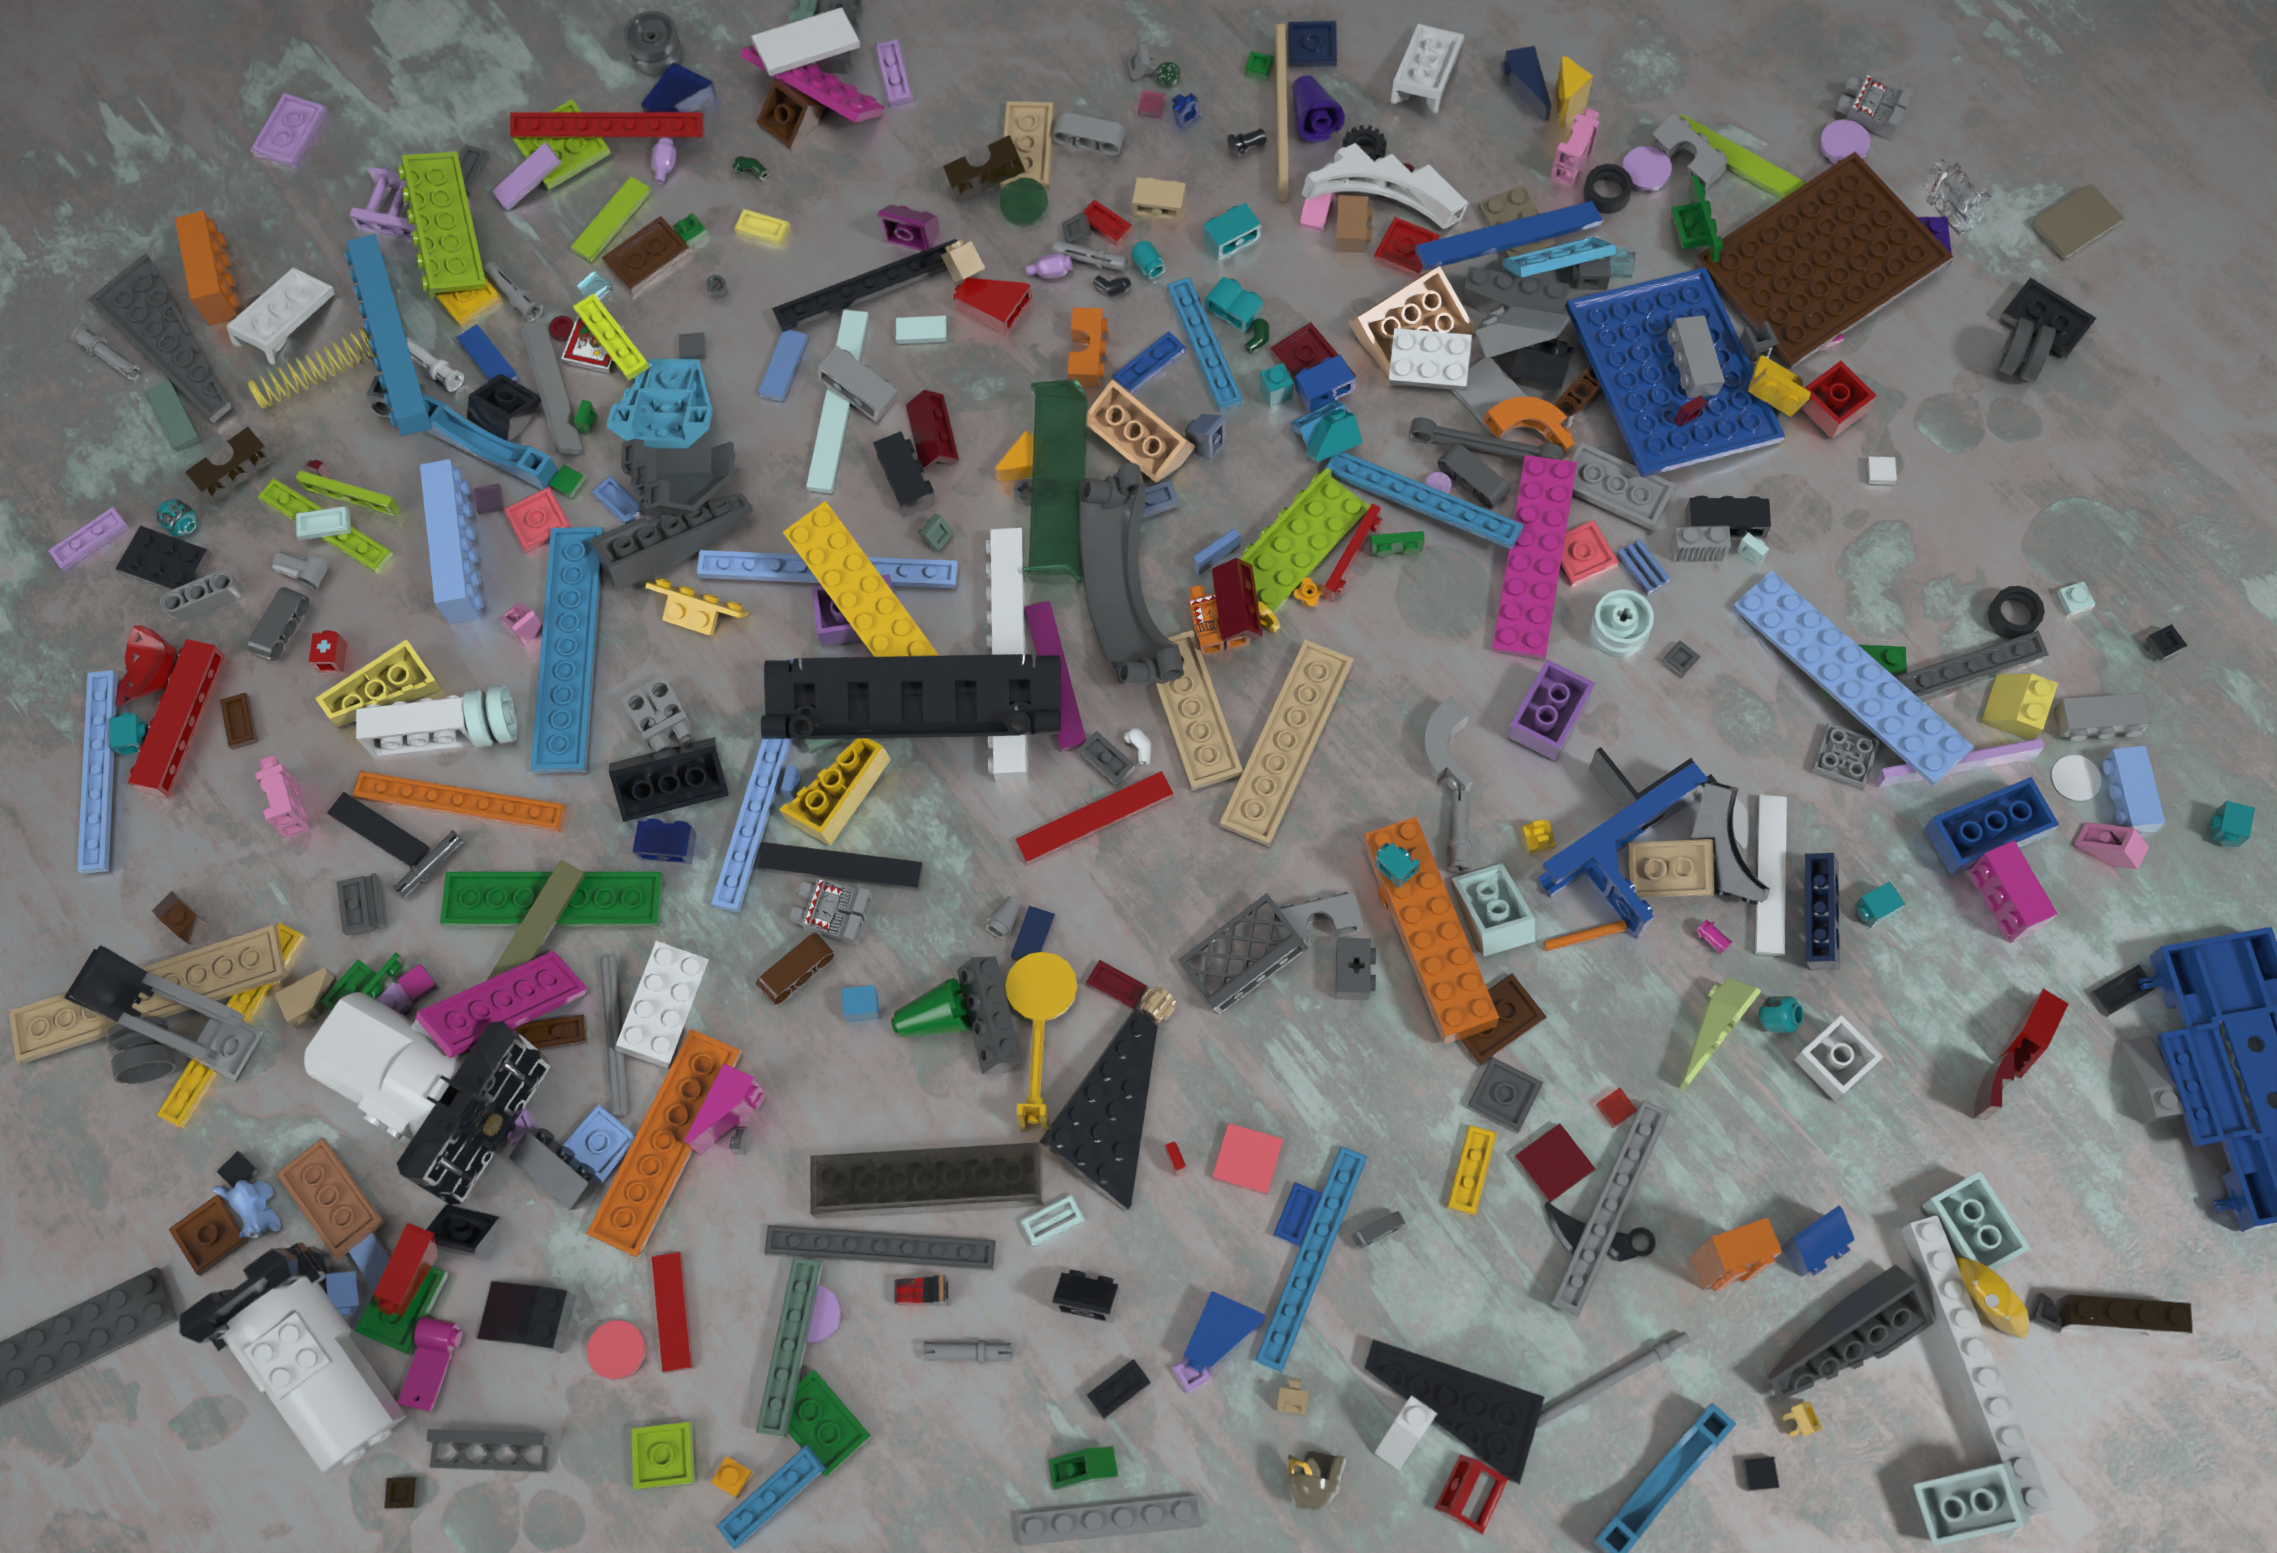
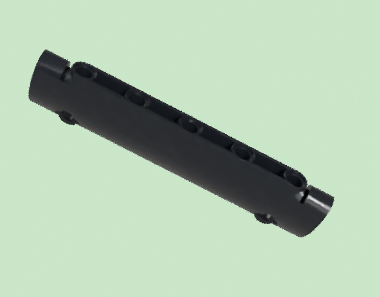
[761,654,1061,739]

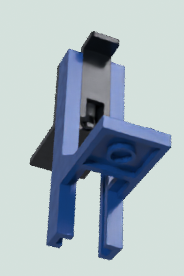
[1537,747,1717,939]

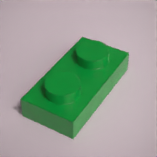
[1370,531,1425,557]

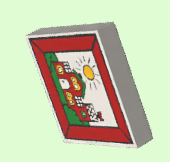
[561,316,626,373]

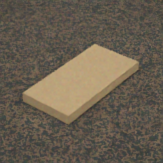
[1000,101,1054,189]

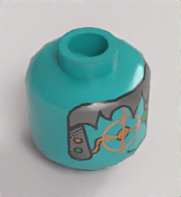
[157,499,197,537]
[1758,996,1804,1033]

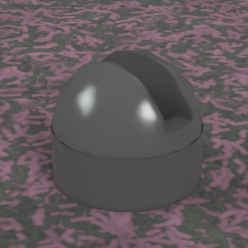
[706,275,726,297]

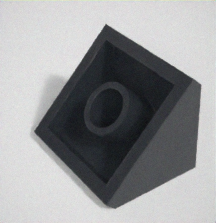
[426,1204,500,1261]

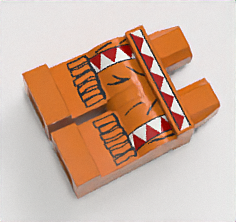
[1189,583,1250,656]

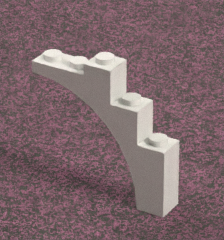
[1301,143,1469,229]

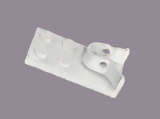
[1391,24,1464,114]
[227,268,334,365]

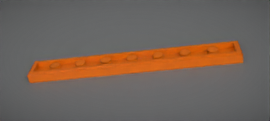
[352,771,567,832]

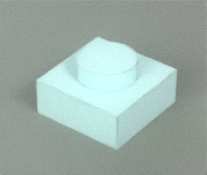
[1737,533,1769,567]
[2056,582,2096,616]

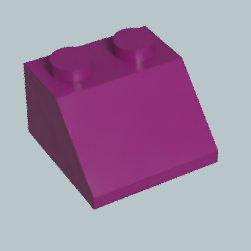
[877,204,940,252]

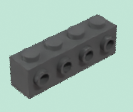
[816,0,862,75]
[957,956,1022,1075]

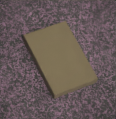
[2031,184,2125,260]

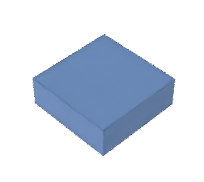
[781,765,801,800]

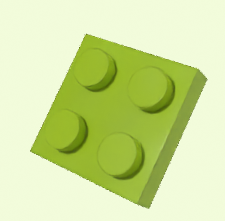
[631,1422,695,1490]

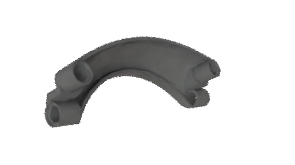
[1079,463,1184,687]

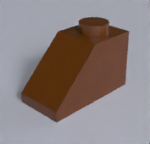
[152,891,210,945]

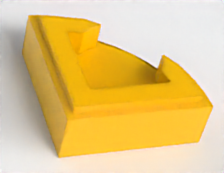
[1258,601,1280,634]

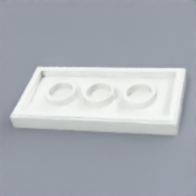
[751,7,860,76]

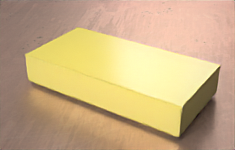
[734,209,790,246]

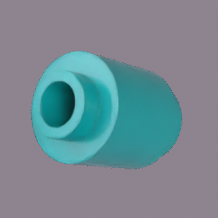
[1131,241,1165,279]

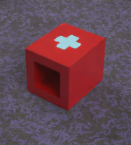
[309,630,347,672]

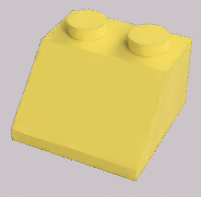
[1980,673,2058,740]

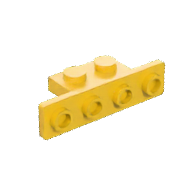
[645,578,750,635]

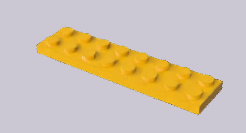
[783,500,940,657]

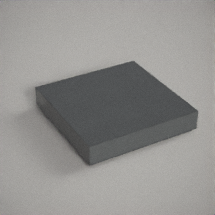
[1467,1057,1543,1134]

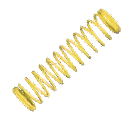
[248,327,378,410]

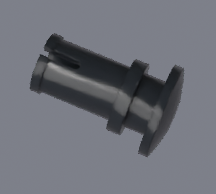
[1227,128,1267,159]

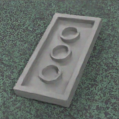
[1571,442,1676,531]

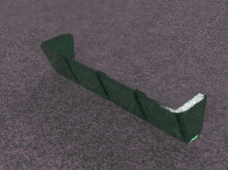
[1023,379,1088,585]

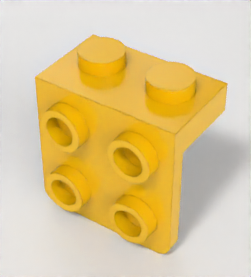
[1748,356,1811,417]

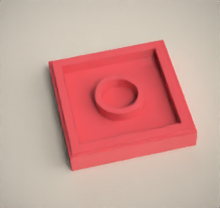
[503,487,571,553]
[1560,520,1619,587]
[1212,1123,1283,1195]

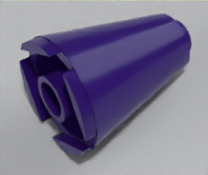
[1292,75,1345,143]

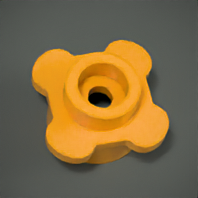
[1294,577,1324,607]

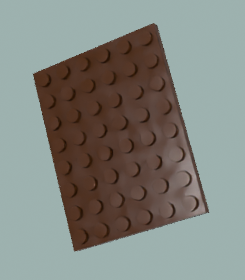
[1695,152,1954,369]

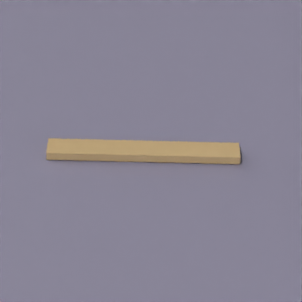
[1275,24,1289,203]

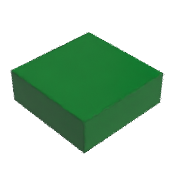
[1244,51,1274,81]
[574,400,597,435]
[549,464,586,499]

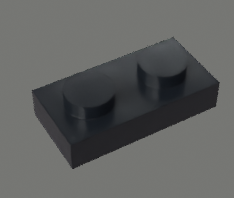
[1087,1359,1152,1420]

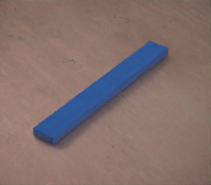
[1415,201,1603,271]

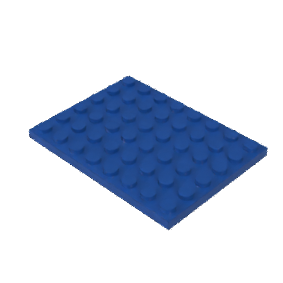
[1565,267,1786,478]

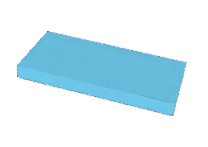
[1502,236,1616,277]

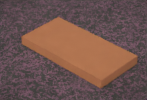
[276,1137,386,1260]

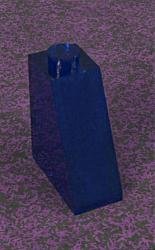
[641,62,717,112]

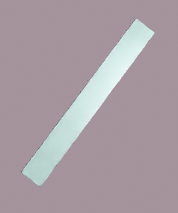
[806,310,869,494]

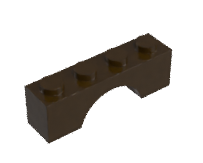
[2058,1294,2193,1338]

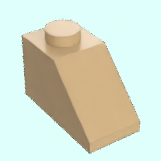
[274,967,336,1029]

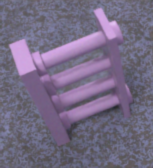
[349,167,468,241]

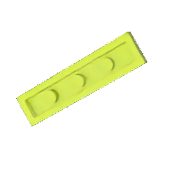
[573,293,650,381]

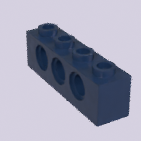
[1805,853,1840,970]

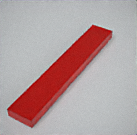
[1015,771,1174,865]

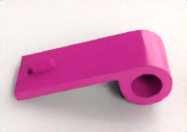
[397,1316,463,1412]

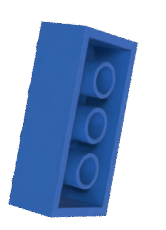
[1924,777,2059,876]

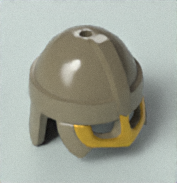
[1287,1451,1347,1510]

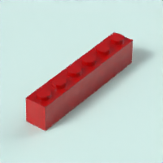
[128,639,225,798]

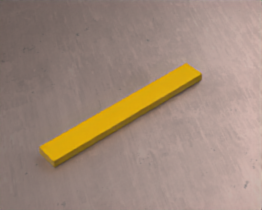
[156,922,305,1129]

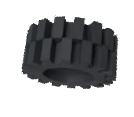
[1342,125,1387,162]

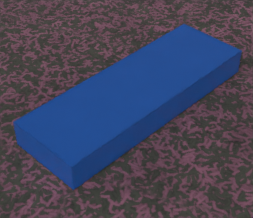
[456,324,520,382]
[1112,331,1186,394]

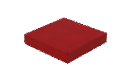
[1373,217,1440,277]

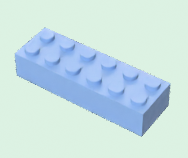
[420,459,484,625]

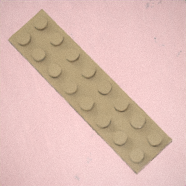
[1220,639,1354,847]

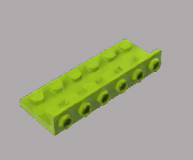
[397,152,486,300]
[1240,467,1370,616]

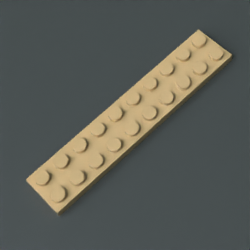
[9,925,287,1064]

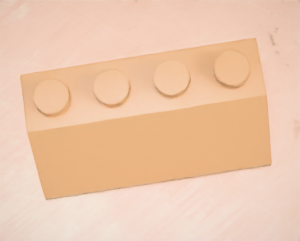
[1081,379,1196,483]

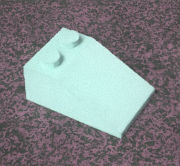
[1451,863,1535,957]

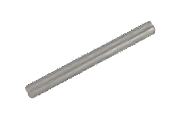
[600,955,628,1116]

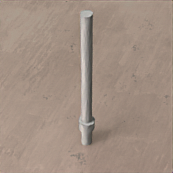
[1536,1332,1691,1428]

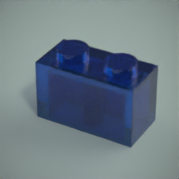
[633,818,697,865]

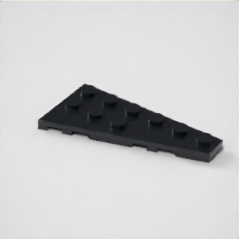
[1364,1339,1545,1485]

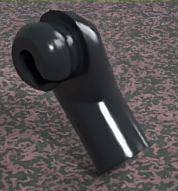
[1093,275,1131,297]

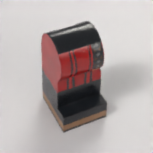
[894,1275,949,1306]

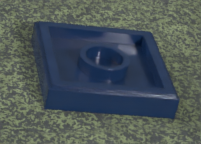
[1288,21,1337,67]

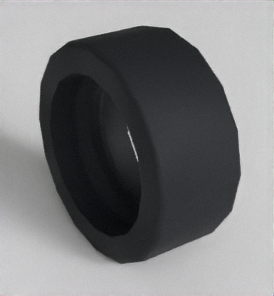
[1583,164,1633,214]
[1988,586,2045,639]

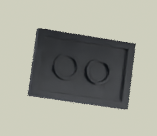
[2000,277,2096,358]
[115,525,211,591]

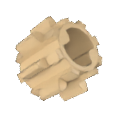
[1140,986,1176,1023]

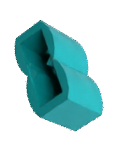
[1205,277,1264,333]

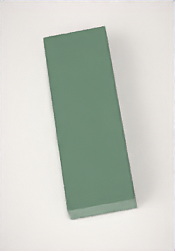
[146,380,201,452]

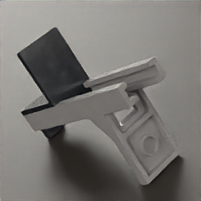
[64,945,263,1082]

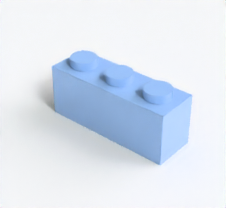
[2103,745,2166,834]

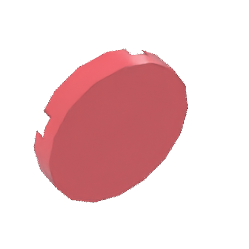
[587,1320,646,1380]

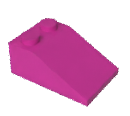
[684,1064,765,1155]

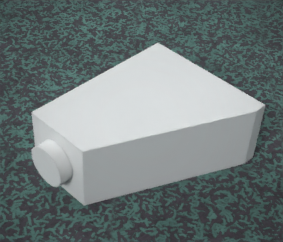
[1374,1396,1437,1471]

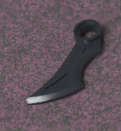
[1544,1202,1656,1262]

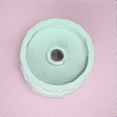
[1590,589,1654,658]
[463,685,517,748]

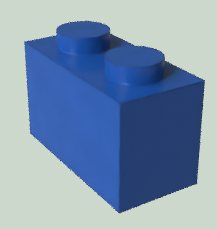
[1295,354,1355,412]

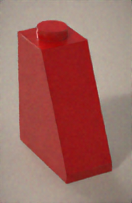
[953,278,1032,336]
[1997,988,2069,1078]
[374,1222,438,1316]

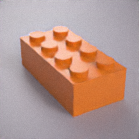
[175,210,240,326]
[1690,1217,1782,1292]

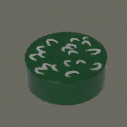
[1156,62,1180,87]

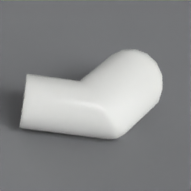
[1124,728,1151,766]

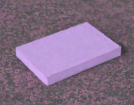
[250,93,328,168]

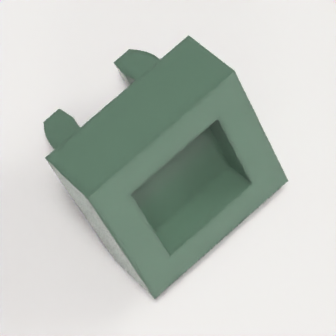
[918,514,954,551]

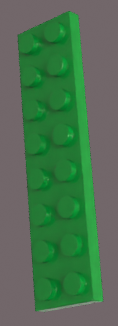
[440,872,664,927]

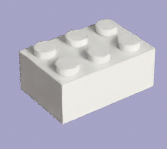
[1389,328,1472,391]

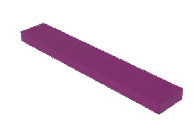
[1025,601,1086,752]

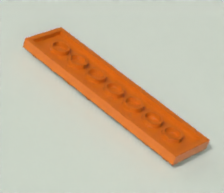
[586,1029,742,1258]

